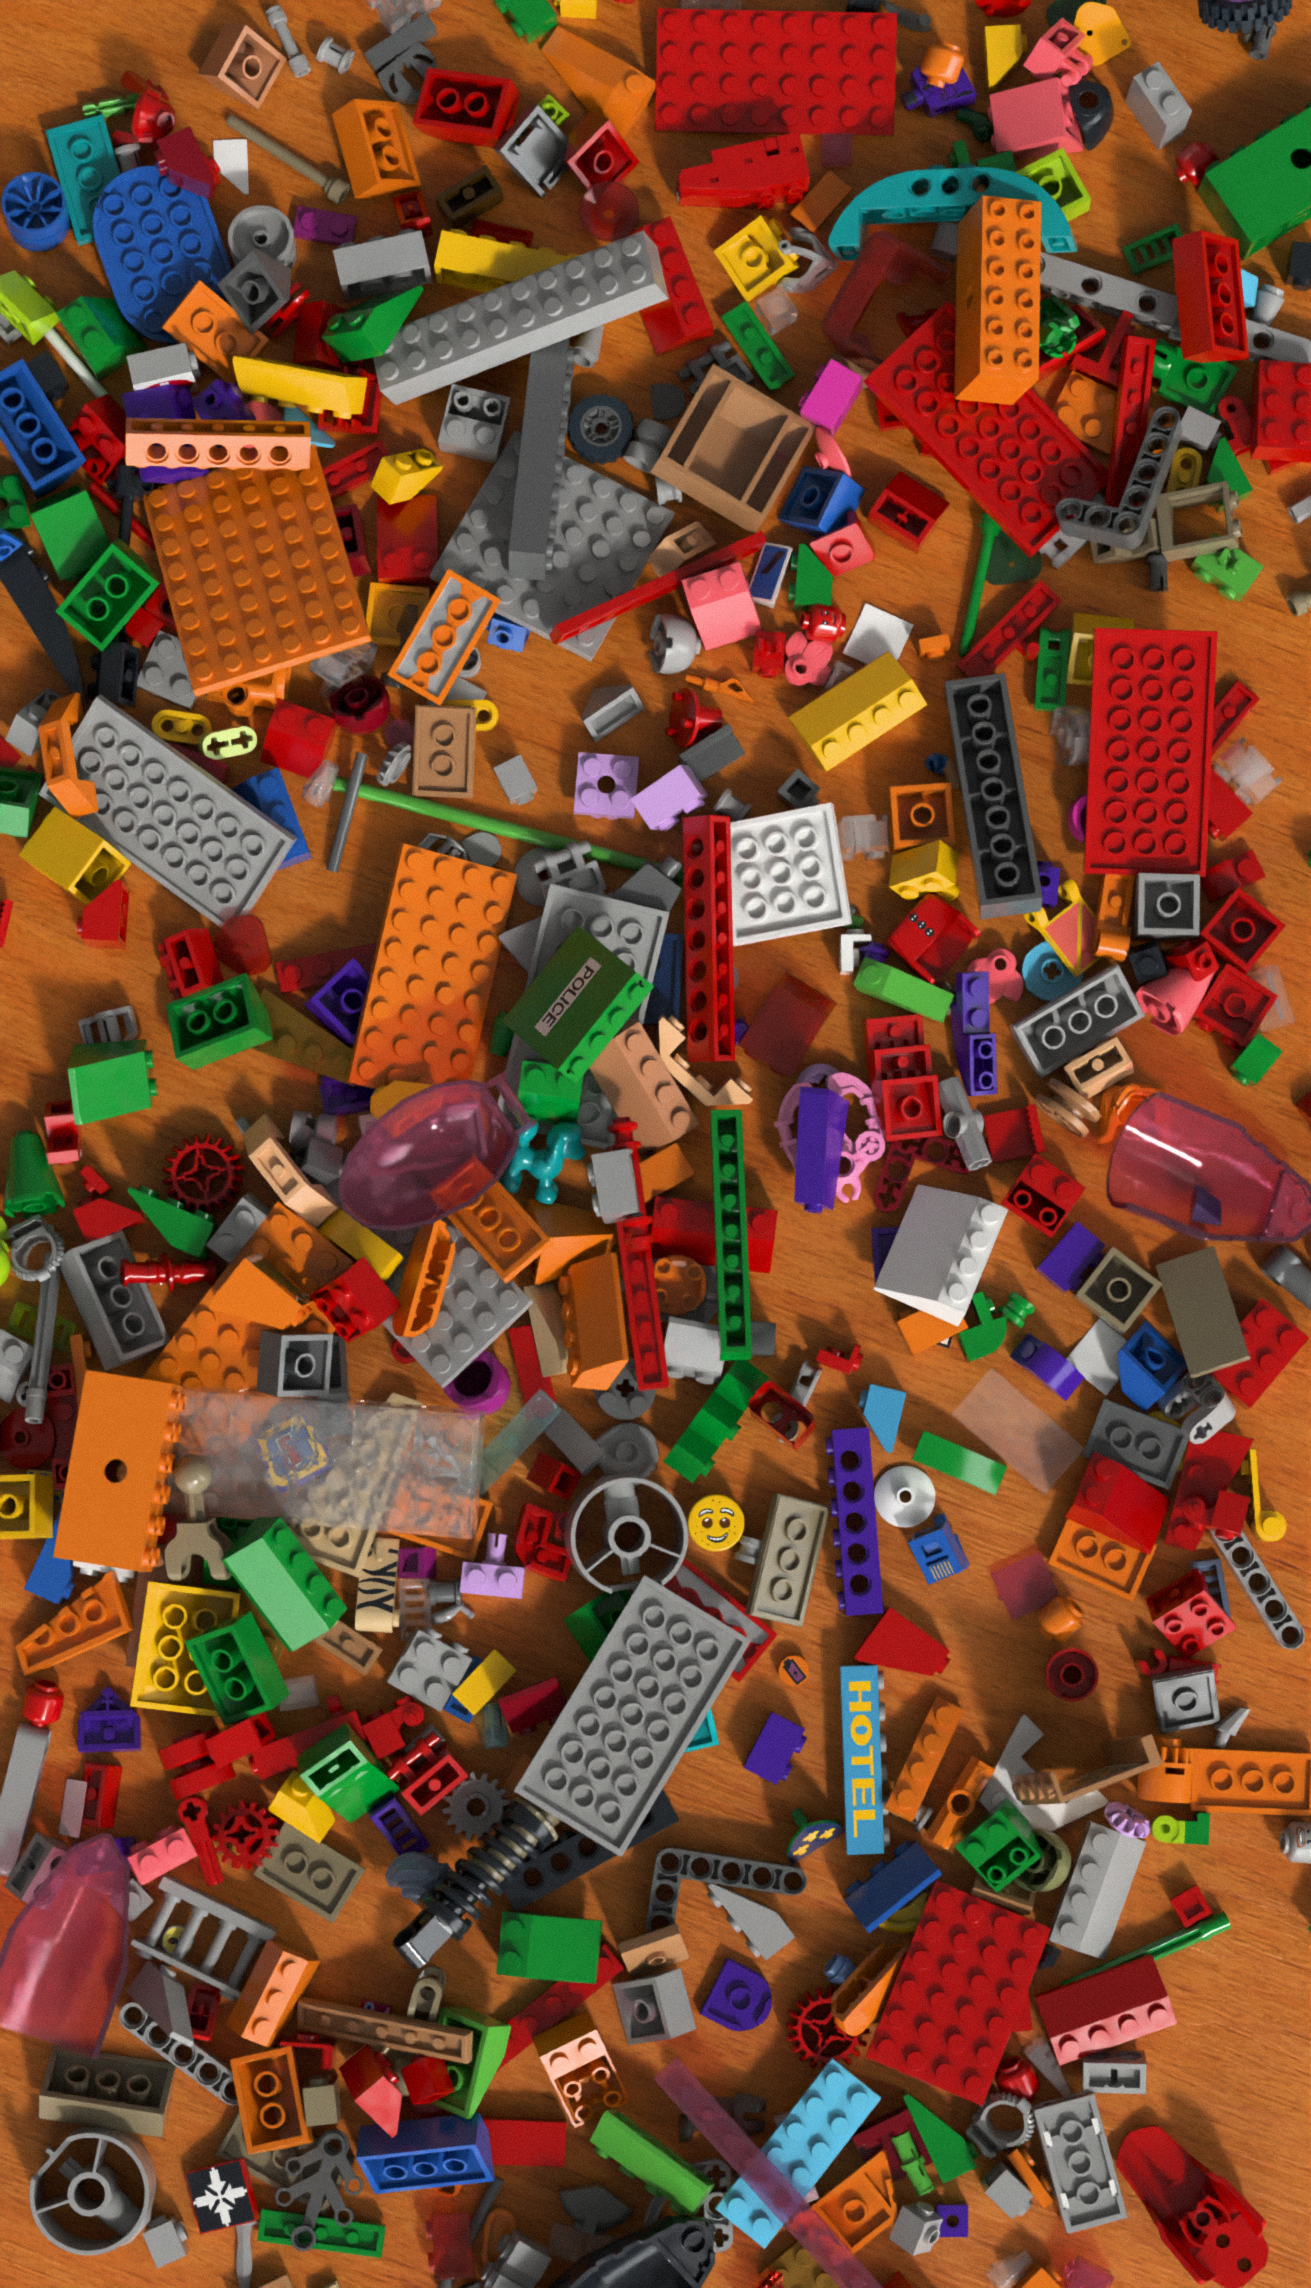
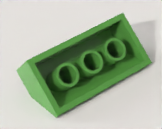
[590,2109,717,2216]

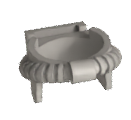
[7,1214,66,1282]
[965,2092,1035,2159]

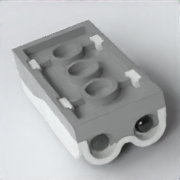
[1032,2091,1128,2234]

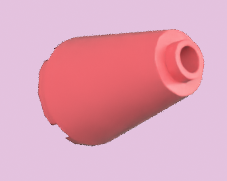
[1135,967,1217,1036]

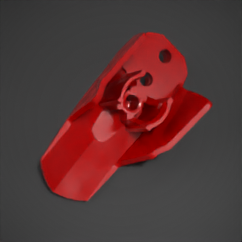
[1115,2125,1269,2288]

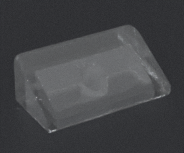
[1245,965,1295,1032]

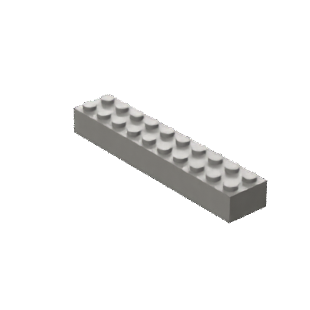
[373,230,669,405]

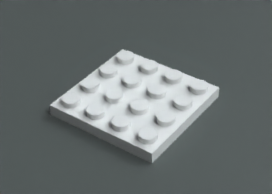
[730,802,852,946]

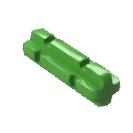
[82,93,139,119]

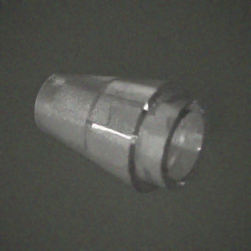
[301,760,340,807]
[986,2250,1034,2288]

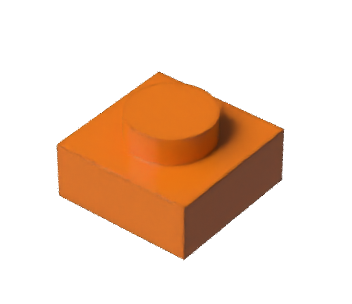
[917,633,951,660]

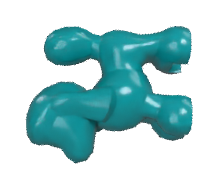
[499,1116,586,1204]

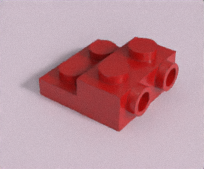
[1192,963,1278,1050]

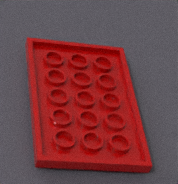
[865,1880,1052,2106]

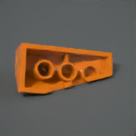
[541,26,656,139]

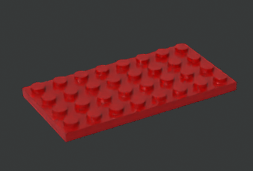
[655,8,897,137]
[863,300,1108,558]
[1083,628,1218,877]

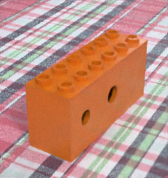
[954,195,1041,405]
[53,1370,187,1572]

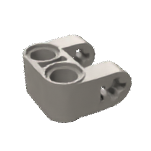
[1157,1372,1236,1444]

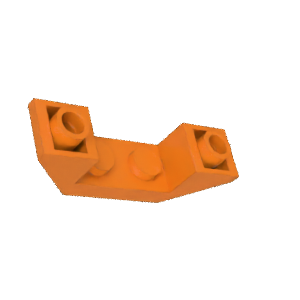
[38,692,99,819]

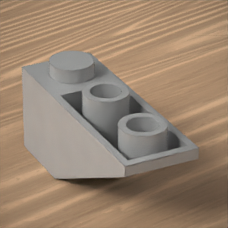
[707,1883,795,1960]

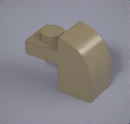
[1090,518,1161,564]

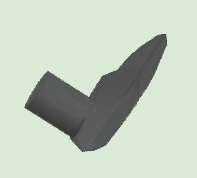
[882,0,932,32]

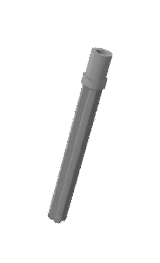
[24,1252,61,1424]

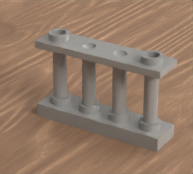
[130,1874,278,2001]

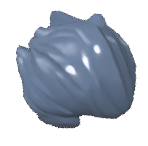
[385,1851,453,1908]

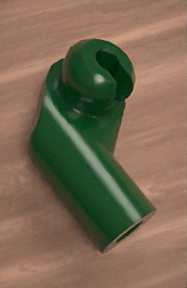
[956,106,993,143]

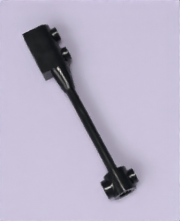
[87,464,154,709]

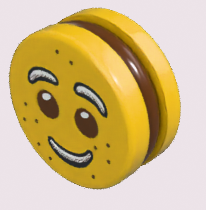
[687,1494,745,1551]

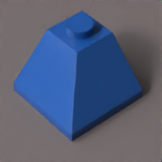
[1117,1321,1187,1412]

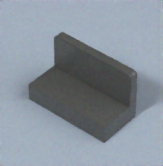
[678,724,746,783]

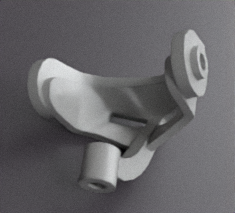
[777,227,838,294]

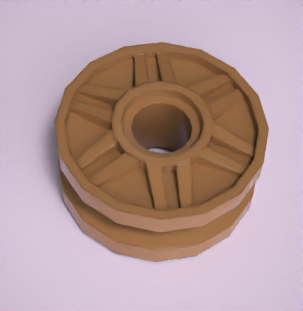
[1033,1078,1102,1139]

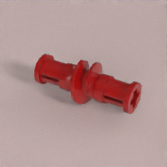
[120,1252,216,1292]

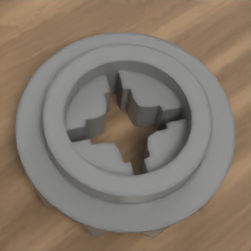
[377,741,411,786]

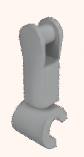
[771,1360,823,1444]

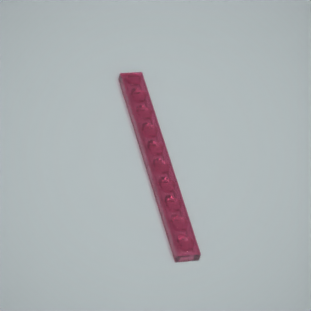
[653,2056,884,2288]

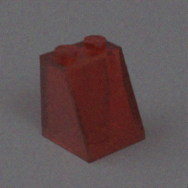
[738,972,838,1078]

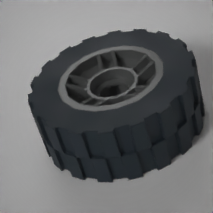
[568,394,634,465]

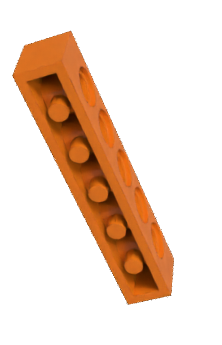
[126,418,311,471]

